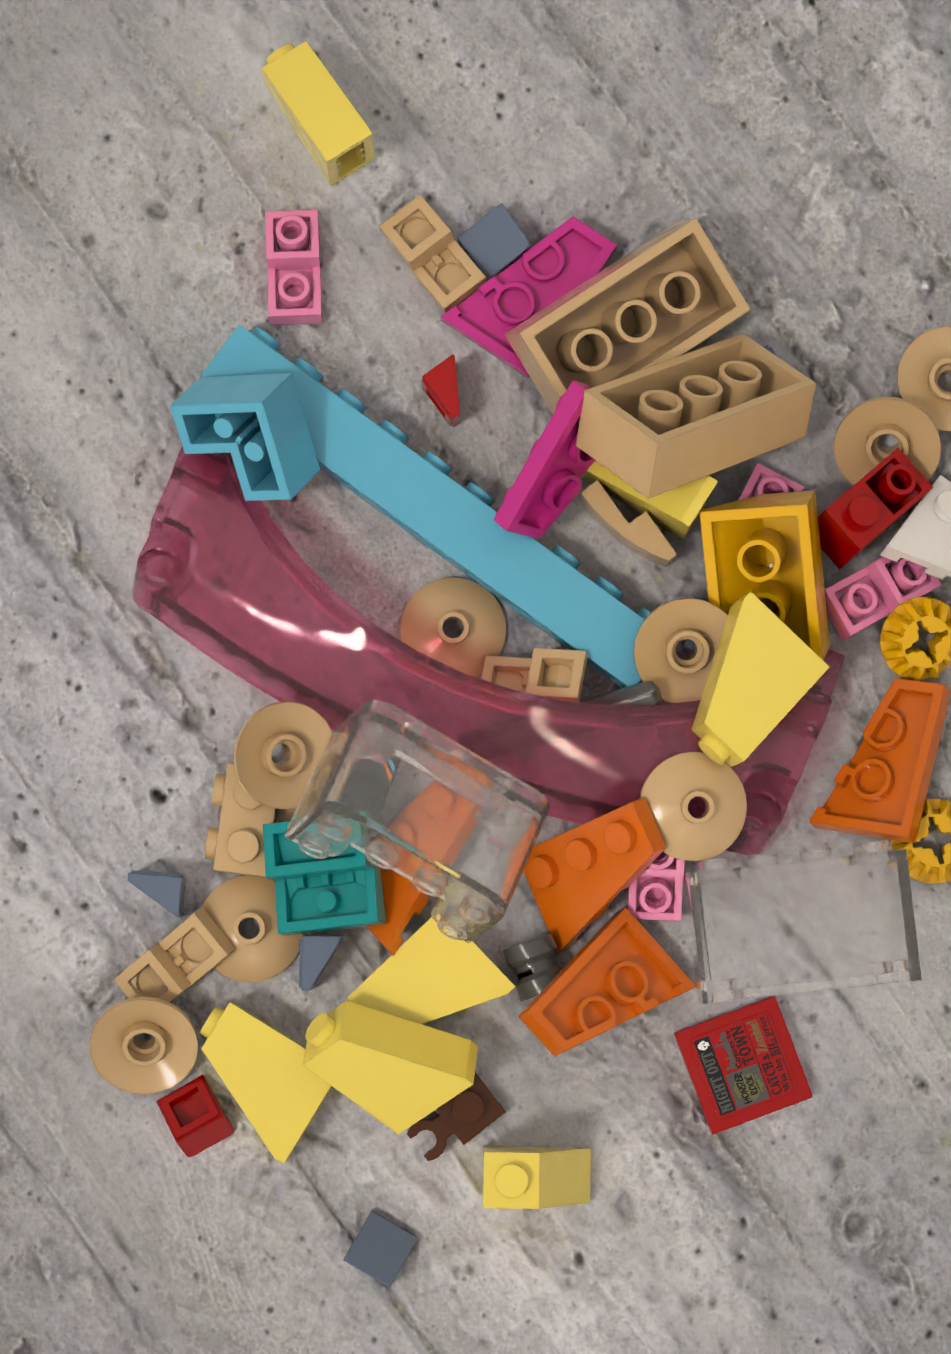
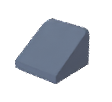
[458,203,531,281]
[127,870,186,918]
[299,936,343,990]
[343,1210,418,1287]

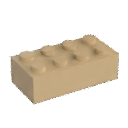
[504,218,751,414]
[576,333,816,499]

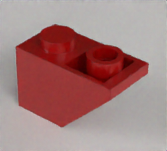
[818,448,934,570]

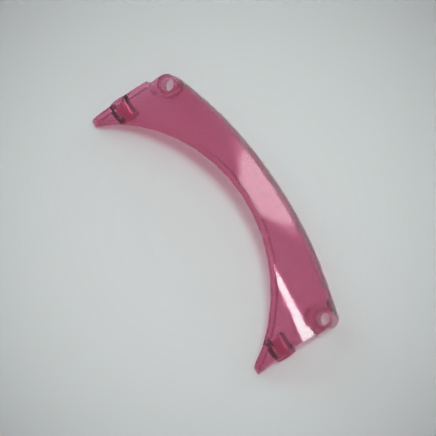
[132,447,845,855]

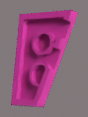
[440,216,617,379]
[493,380,596,539]

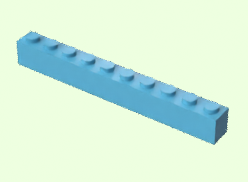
[201,324,651,688]

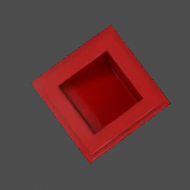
[421,354,460,427]
[156,1075,234,1157]

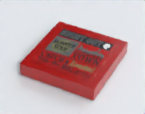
[673,996,813,1135]

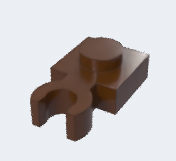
[407,1072,506,1161]

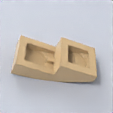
[379,195,487,313]
[578,480,677,567]
[477,648,588,713]
[114,907,236,1003]

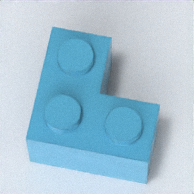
[170,373,320,501]

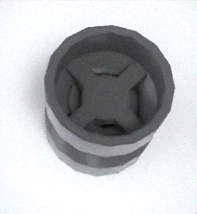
[503,933,563,1001]

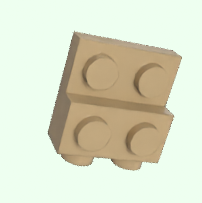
[205,763,336,878]

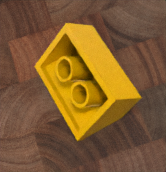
[699,490,830,660]

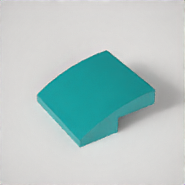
[263,812,386,936]

